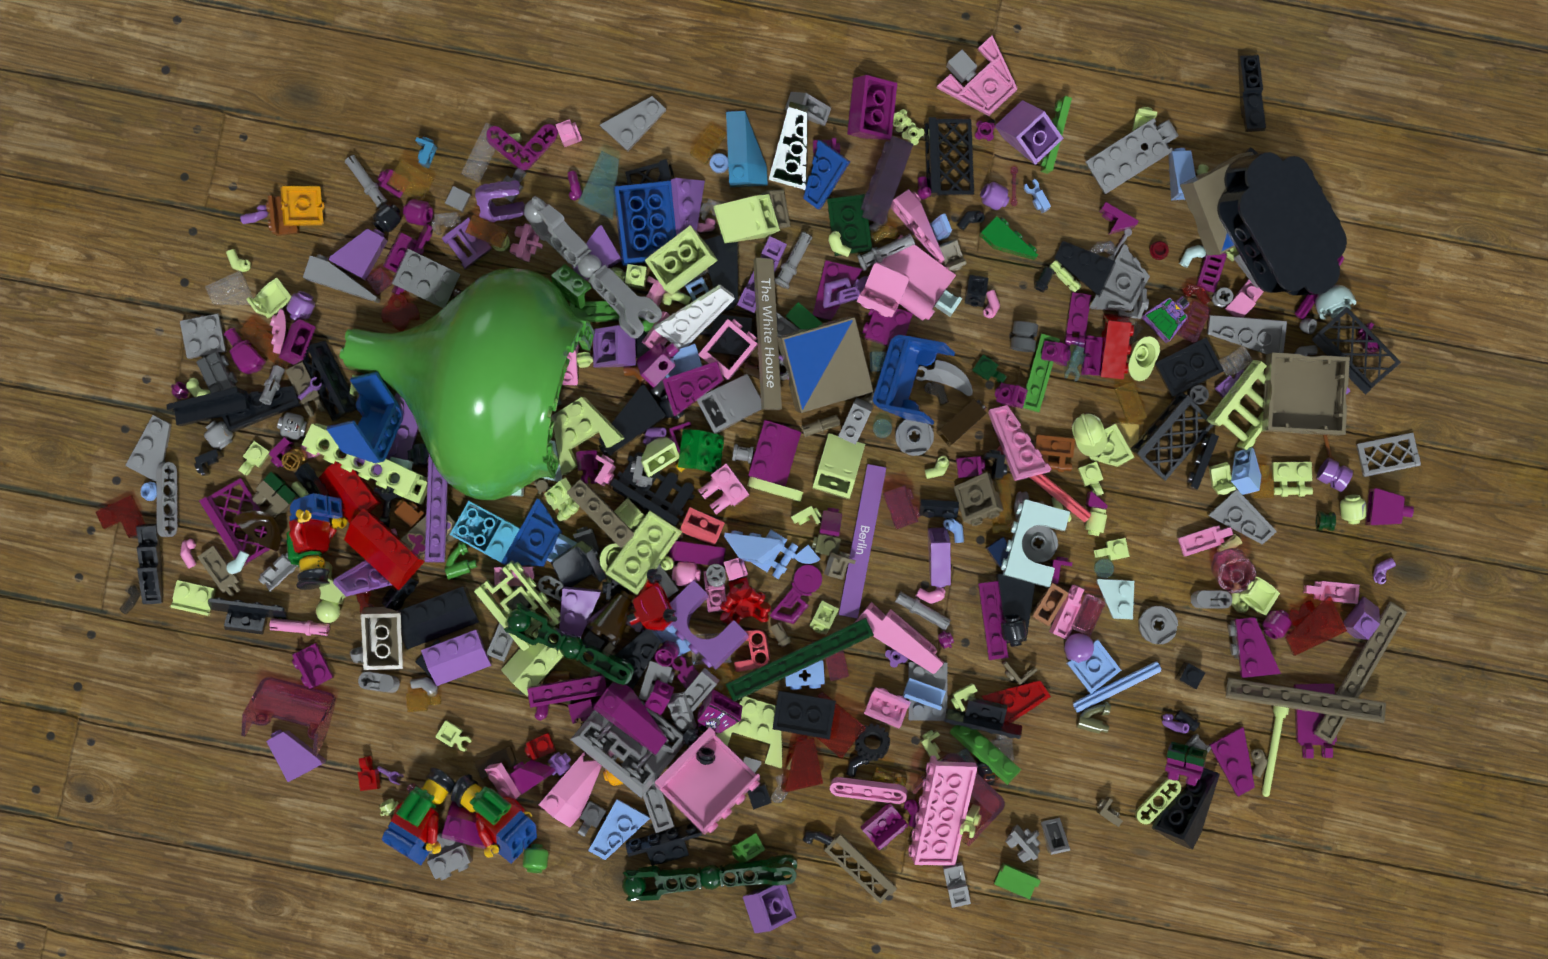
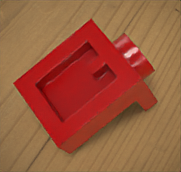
[524,733,556,761]

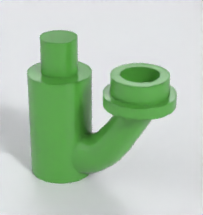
[445,541,477,579]

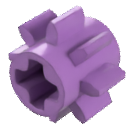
[548,752,571,776]

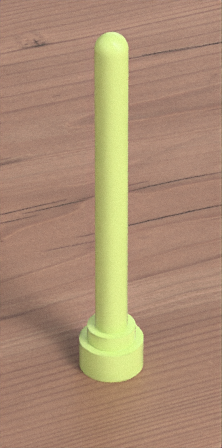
[1262,706,1289,797]

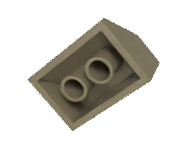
[361,607,403,670]

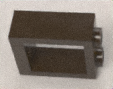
[937,399,987,447]

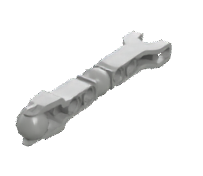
[523,196,662,338]

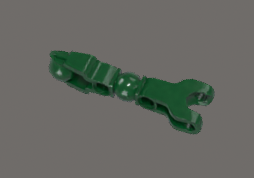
[504,603,634,685]

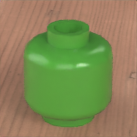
[522,844,549,873]

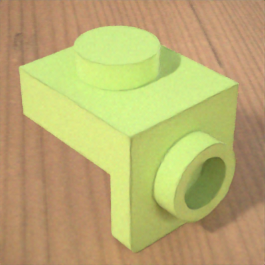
[1209,462,1236,495]

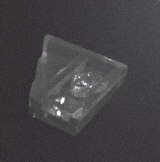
[205,271,254,306]

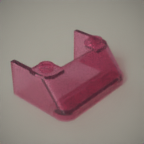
[241,677,336,756]
[909,753,1005,847]

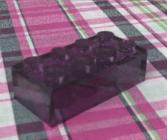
[861,136,914,225]

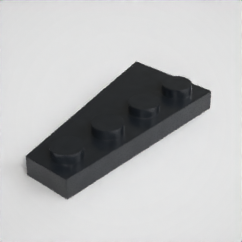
[222,386,301,432]

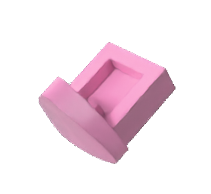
[646,276,667,307]

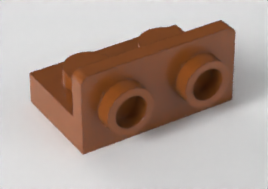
[266,195,299,236]

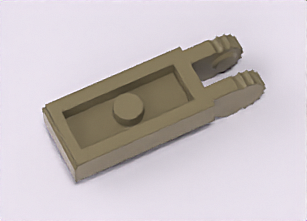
[285,362,325,417]

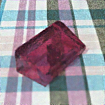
[1071,594,1106,637]
[826,651,849,681]

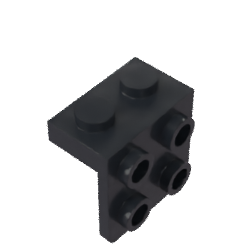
[551,541,606,587]

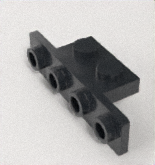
[208,598,287,634]
[944,696,1022,739]
[626,823,703,866]

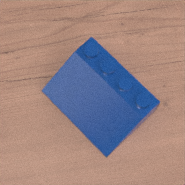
[613,181,676,266]

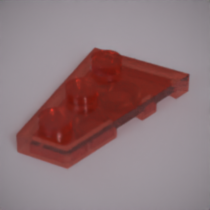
[1285,596,1347,656]

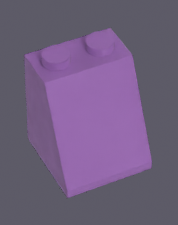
[995,100,1064,165]

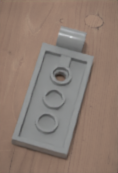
[1085,118,1179,194]

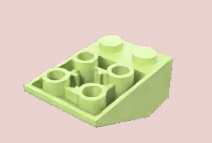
[713,194,780,243]
[812,434,865,499]

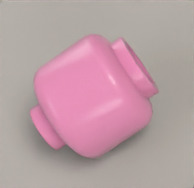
[672,561,701,586]

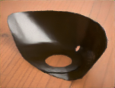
[233,511,281,552]

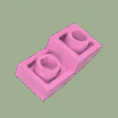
[270,309,286,354]
[703,571,726,613]

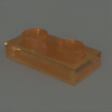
[465,215,509,249]

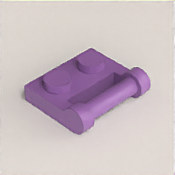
[442,218,492,269]

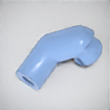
[943,518,964,543]

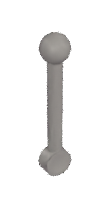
[1108,229,1132,261]

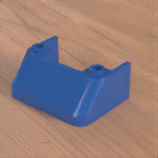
[873,335,955,425]
[326,372,403,463]

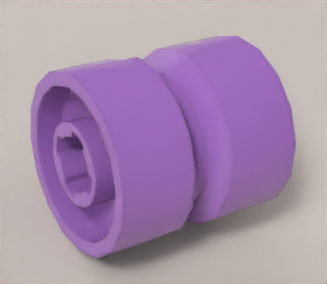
[1316,457,1353,492]

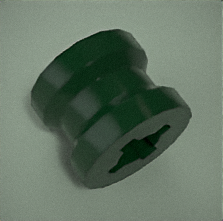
[1315,511,1336,531]

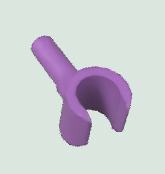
[298,377,322,400]
[377,766,404,785]

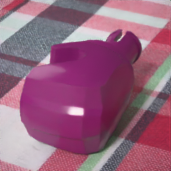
[224,328,266,374]

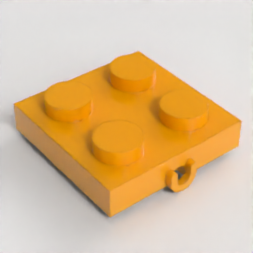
[280,186,324,226]

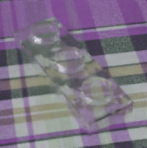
[461,123,498,183]

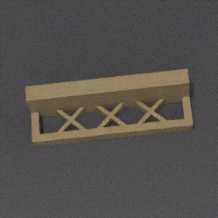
[824,833,897,904]

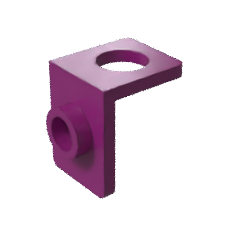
[668,422,692,454]

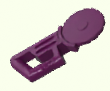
[769,565,822,624]

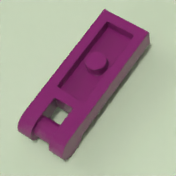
[1064,292,1091,348]

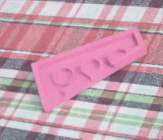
[988,405,1051,481]

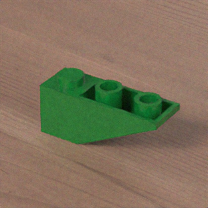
[979,216,1038,260]

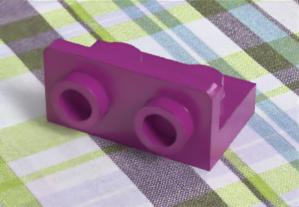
[292,643,334,689]

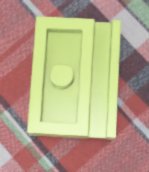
[171,580,216,616]

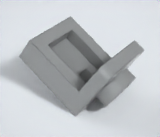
[631,456,653,487]

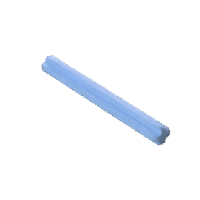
[1073,662,1161,712]

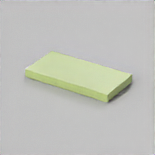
[606,511,682,595]

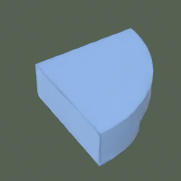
[794,545,820,564]

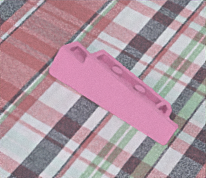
[855,602,944,674]

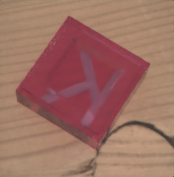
[366,267,392,295]

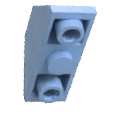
[724,531,785,564]

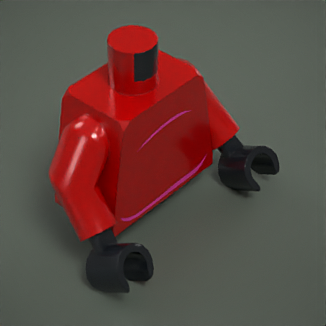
[627,569,677,631]

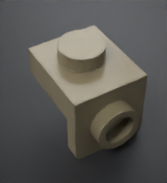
[939,239,967,271]
[824,551,856,580]

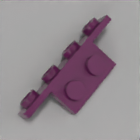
[383,224,433,295]

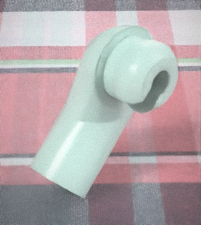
[1179,245,1206,268]
[226,550,249,574]

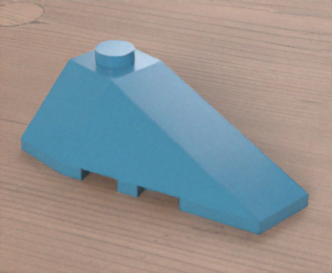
[726,111,768,188]

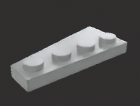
[1207,315,1287,354]

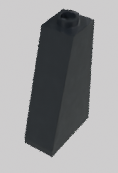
[704,235,738,311]
[598,384,666,457]
[996,574,1035,647]

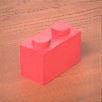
[679,507,725,546]

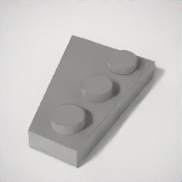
[125,415,172,482]

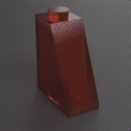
[781,735,823,792]

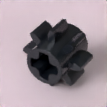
[407,444,429,465]

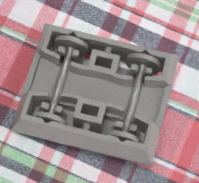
[570,696,685,798]

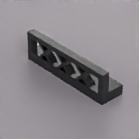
[302,340,357,422]
[166,387,250,426]

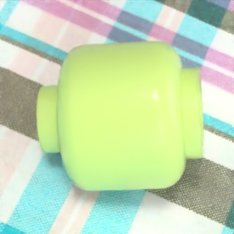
[1340,495,1366,524]

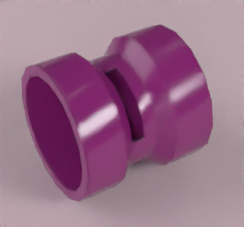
[655,641,680,667]

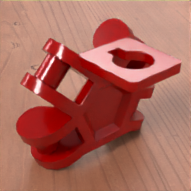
[720,577,771,626]

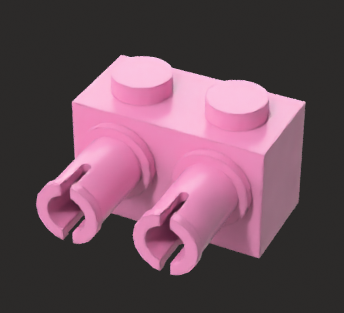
[698,464,749,515]

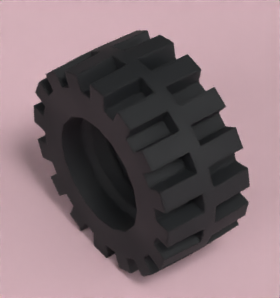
[855,724,890,762]

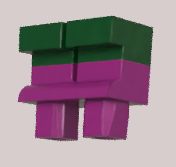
[1165,742,1208,786]

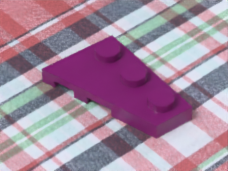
[1234,617,1281,678]

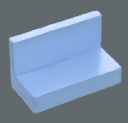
[903,678,946,710]

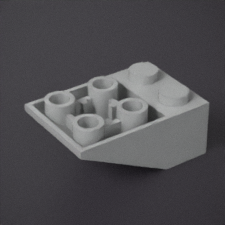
[697,374,762,434]

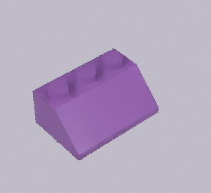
[421,630,491,686]

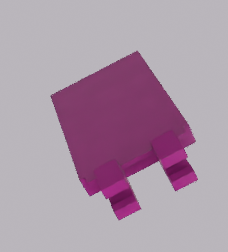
[1294,684,1337,758]

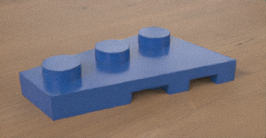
[803,140,851,209]

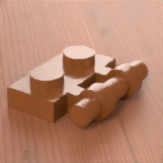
[1035,435,1075,472]

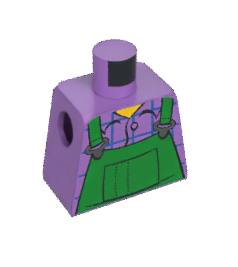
[1141,296,1190,343]

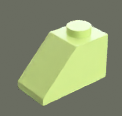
[641,437,679,477]

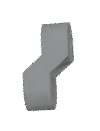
[1191,590,1232,609]
[358,672,400,693]

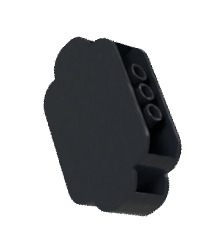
[1217,152,1347,296]

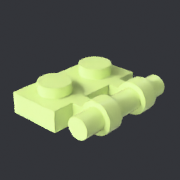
[1272,462,1313,497]
[544,478,580,521]

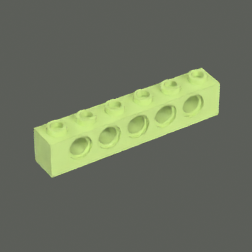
[302,424,420,497]

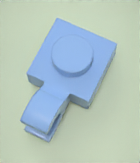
[1023,179,1051,213]

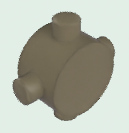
[534,478,551,494]

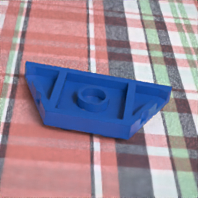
[501,499,563,566]

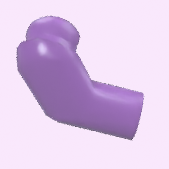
[240,205,269,224]
[643,427,666,446]
[1373,558,1396,584]
[1161,714,1189,733]

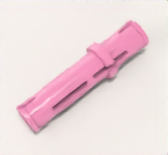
[270,618,330,636]

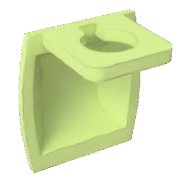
[246,278,291,318]
[1239,575,1280,615]

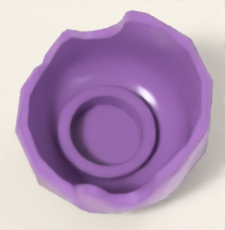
[1064,633,1094,663]

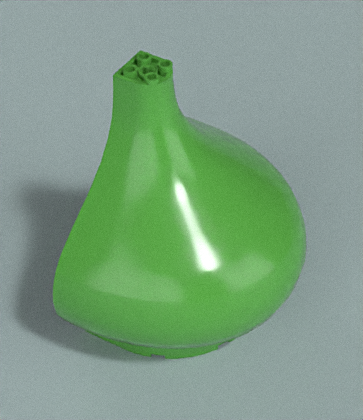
[340,268,595,500]

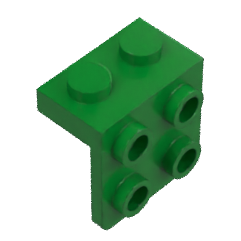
[678,429,724,473]

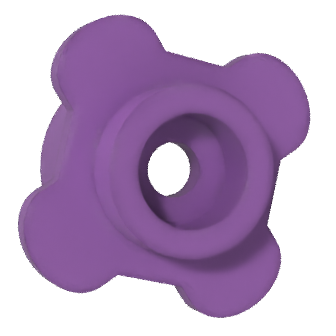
[885,649,908,668]

